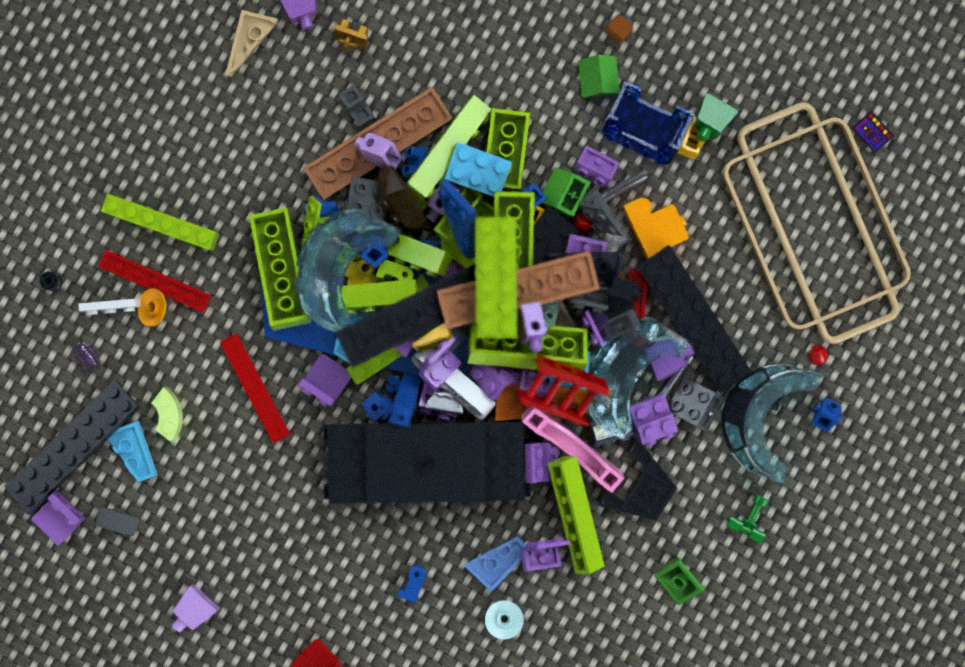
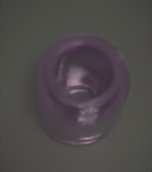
[73,342,101,371]

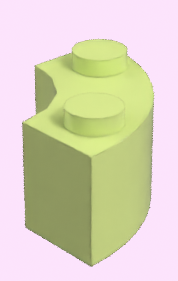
[152,387,183,441]

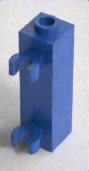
[378,372,422,427]

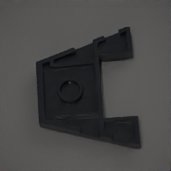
[598,442,677,520]

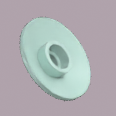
[485,600,524,639]

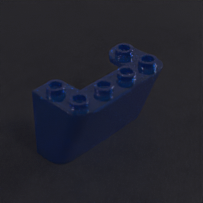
[602,81,695,165]

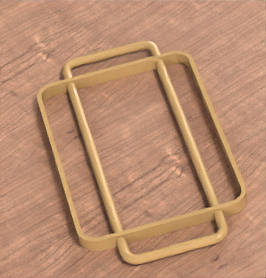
[723,102,911,344]

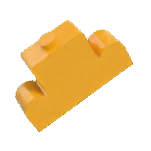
[622,198,689,259]

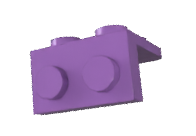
[298,354,352,407]
[469,364,522,401]
[520,537,571,572]

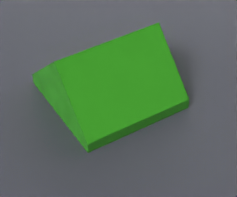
[578,55,620,99]
[654,557,705,605]

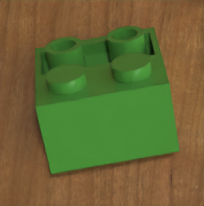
[542,167,591,218]

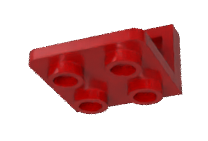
[291,639,344,667]

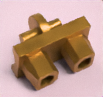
[333,19,368,52]

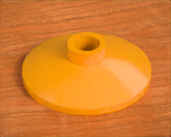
[138,288,166,327]

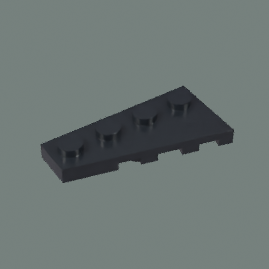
[543,252,625,288]

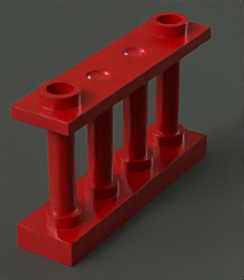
[516,354,610,426]

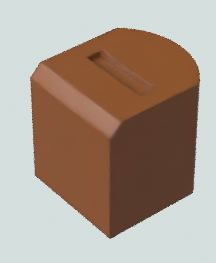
[604,14,633,45]

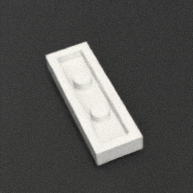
[79,299,141,315]

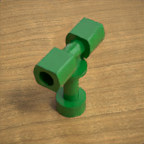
[726,494,769,544]

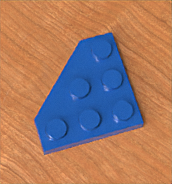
[438,180,476,260]

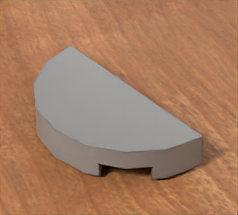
[424,392,463,415]

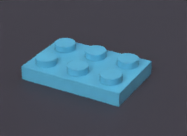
[444,142,512,197]

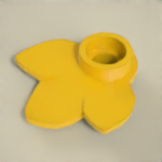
[339,259,377,286]

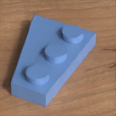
[464,536,527,592]

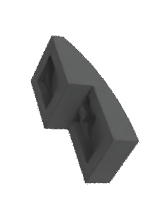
[338,84,376,129]
[95,506,139,536]

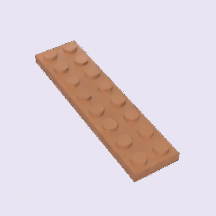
[303,86,453,201]
[437,251,599,329]

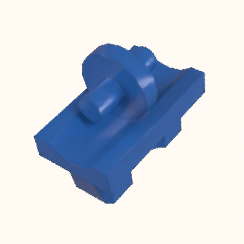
[401,147,428,181]

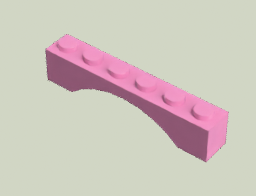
[522,406,624,493]

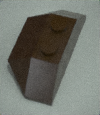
[376,165,431,232]

